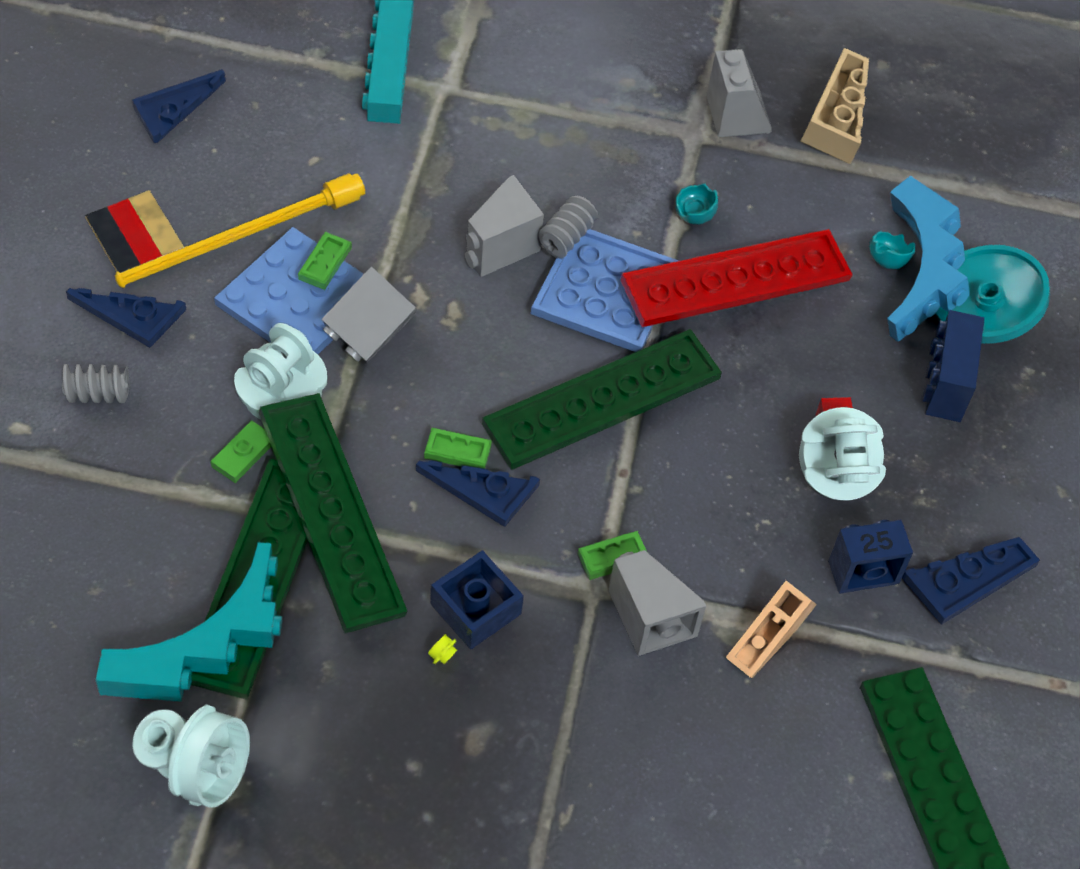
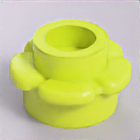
[427,634,457,664]

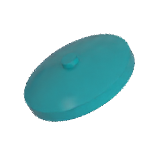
[934,245,1050,344]

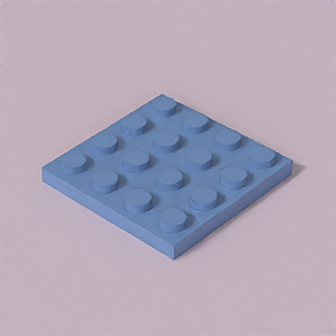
[214,227,364,354]
[531,229,679,352]

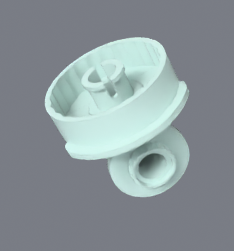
[234,323,327,420]
[799,407,886,501]
[133,705,250,807]

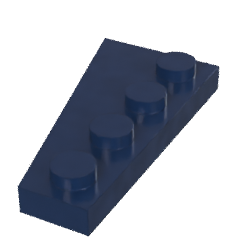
[902,537,1040,625]

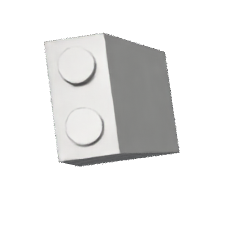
[706,49,772,137]
[465,175,544,277]
[321,266,416,363]
[608,550,706,656]

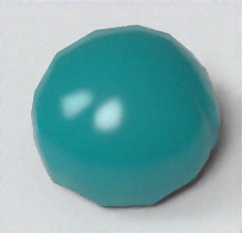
[676,183,718,225]
[869,231,916,269]

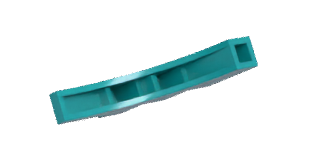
[96,542,282,702]

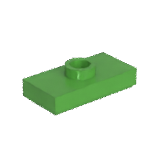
[298,232,352,290]
[211,420,272,483]
[424,428,492,469]
[578,531,647,580]

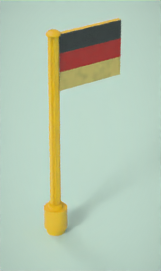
[85,173,365,288]

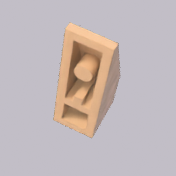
[726,581,816,678]

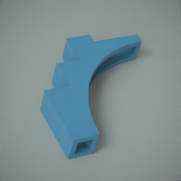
[887,176,970,342]

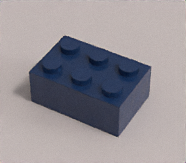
[922,310,985,423]

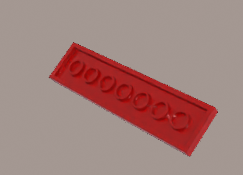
[620,229,853,327]

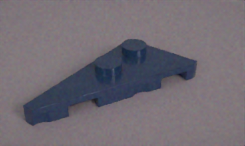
[132,69,226,144]
[66,288,186,348]
[416,460,540,527]

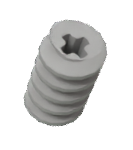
[539,196,598,259]
[62,364,130,403]

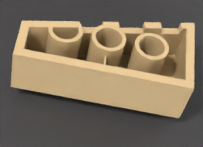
[801,48,869,164]

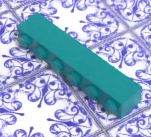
[362,0,414,124]

